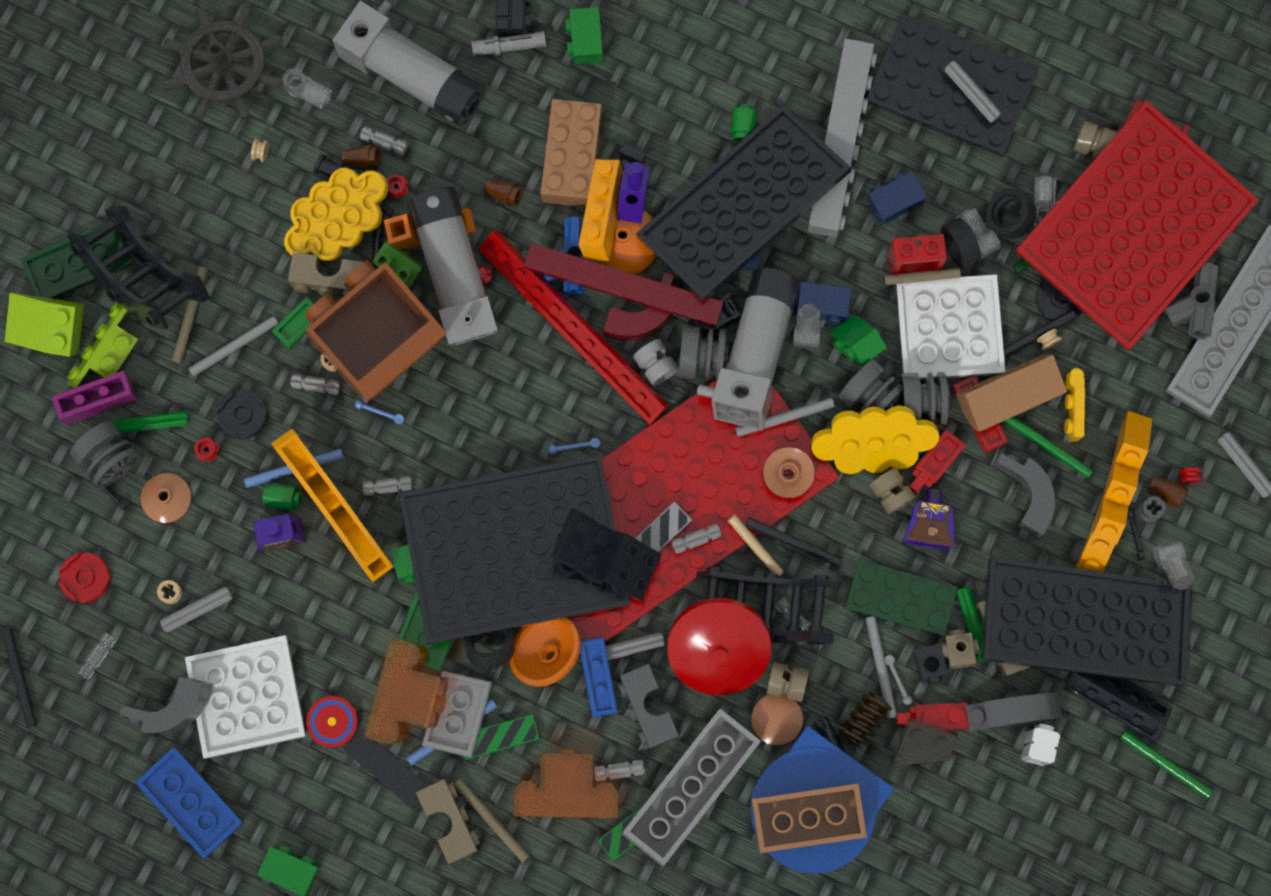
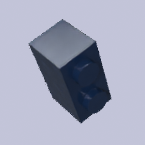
[867,172,927,226]
[796,282,851,325]

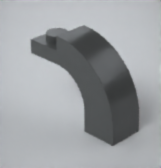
[993,453,1055,539]
[120,677,213,733]
[966,693,1062,731]

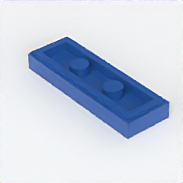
[580,636,618,717]

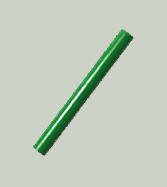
[1003,416,1093,478]
[1120,730,1213,799]

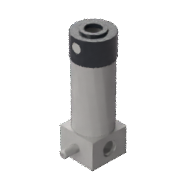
[332,1,486,127]
[407,186,498,347]
[697,268,801,431]

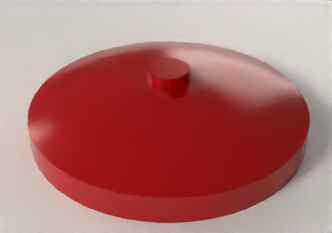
[667,598,771,695]

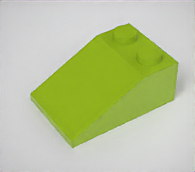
[5,292,84,357]

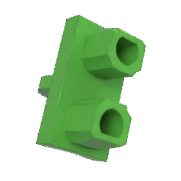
[373,240,424,287]

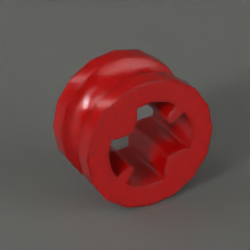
[1178,467,1203,484]

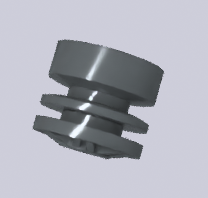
[679,326,729,382]
[838,358,904,414]
[899,372,950,425]
[70,421,140,488]

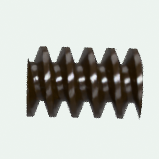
[838,691,892,749]

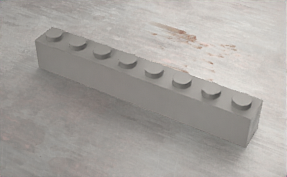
[807,38,877,238]

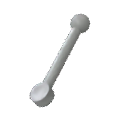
[885,655,913,706]

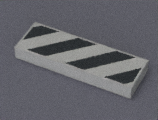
[635,502,692,552]

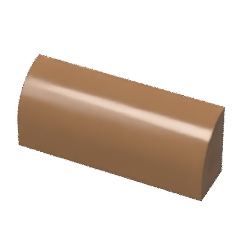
[956,354,1067,432]

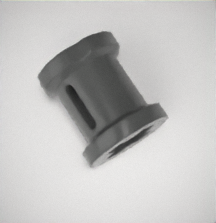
[1138,496,1166,523]

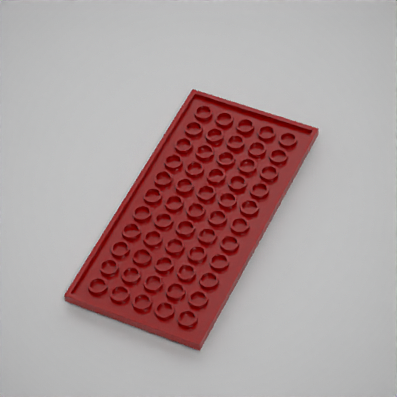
[567,381,839,643]

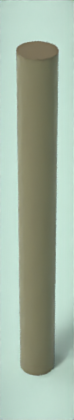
[172,267,208,364]
[454,779,530,863]

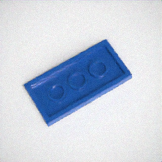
[135,747,244,859]

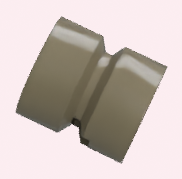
[1073,120,1117,158]
[869,468,916,515]
[766,661,809,702]

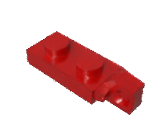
[909,429,966,495]
[896,703,969,732]

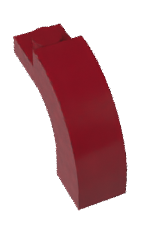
[603,272,677,341]

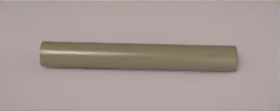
[884,268,961,285]

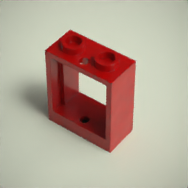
[887,234,947,275]

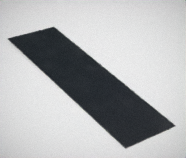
[343,728,428,809]

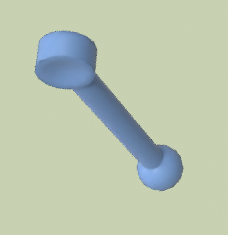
[355,399,405,424]
[548,438,600,455]

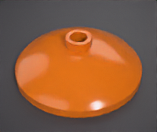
[593,210,656,275]
[509,618,581,687]

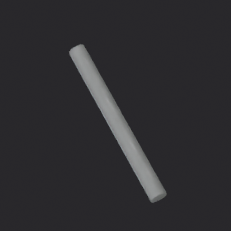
[188,316,279,377]
[735,398,834,437]
[865,616,897,719]

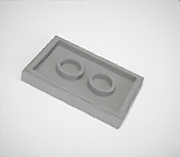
[422,671,493,758]

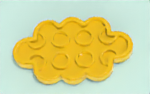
[284,168,388,261]
[811,406,939,474]

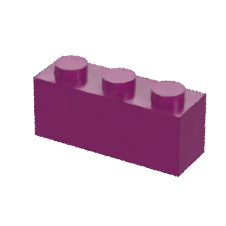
[51,371,138,425]

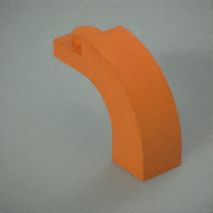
[384,208,476,249]

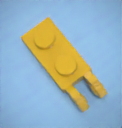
[1064,368,1085,442]

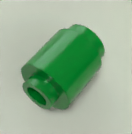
[731,104,757,142]
[263,483,302,511]

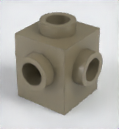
[941,629,979,670]

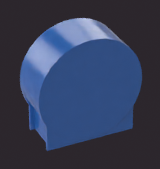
[750,726,894,873]

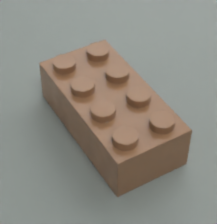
[541,99,602,207]
[751,784,867,853]

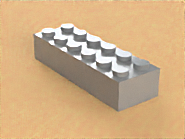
[622,709,761,867]

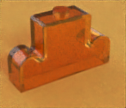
[364,637,449,744]
[513,749,619,819]

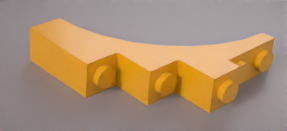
[1076,411,1152,572]
[271,429,393,582]

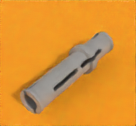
[471,31,546,57]

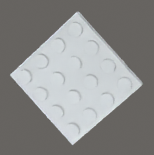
[896,275,1005,380]
[185,635,306,759]

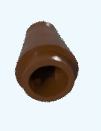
[342,145,380,169]
[484,179,523,207]
[1148,476,1189,508]

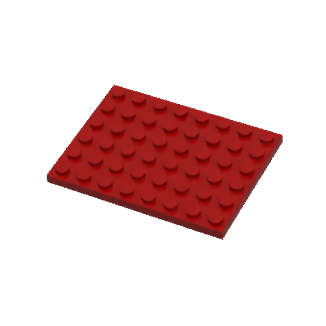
[1015,100,1259,350]

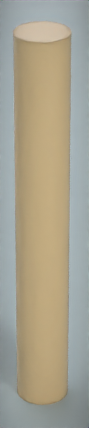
[727,514,784,576]

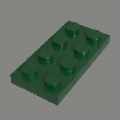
[20,221,133,299]
[845,559,958,637]

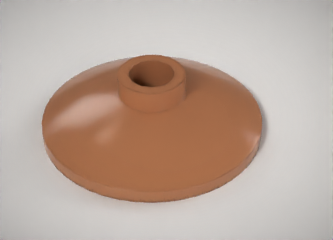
[763,447,815,498]
[141,473,192,523]

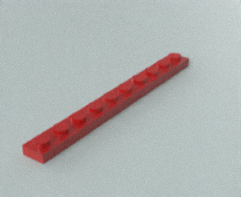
[479,230,669,425]

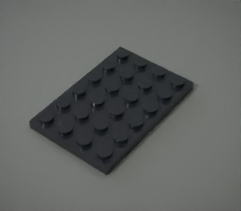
[866,13,1040,157]

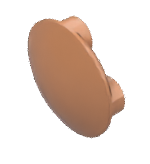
[751,694,803,745]

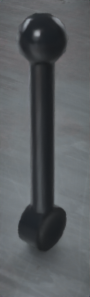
[89,478,127,511]
[1127,509,1145,561]

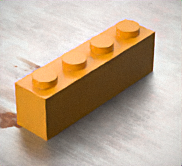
[579,159,624,261]

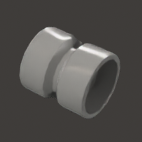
[633,339,679,386]

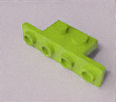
[67,303,138,388]

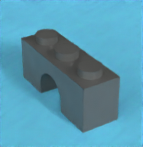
[618,664,679,749]

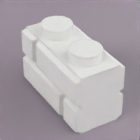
[1021,724,1060,766]

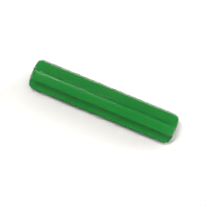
[114,411,189,433]
[956,587,984,662]

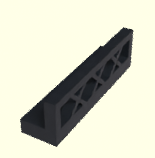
[1063,673,1173,742]

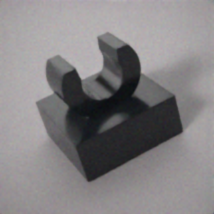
[619,143,646,171]

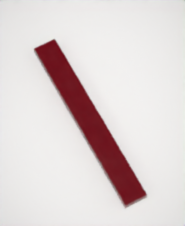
[524,243,723,327]

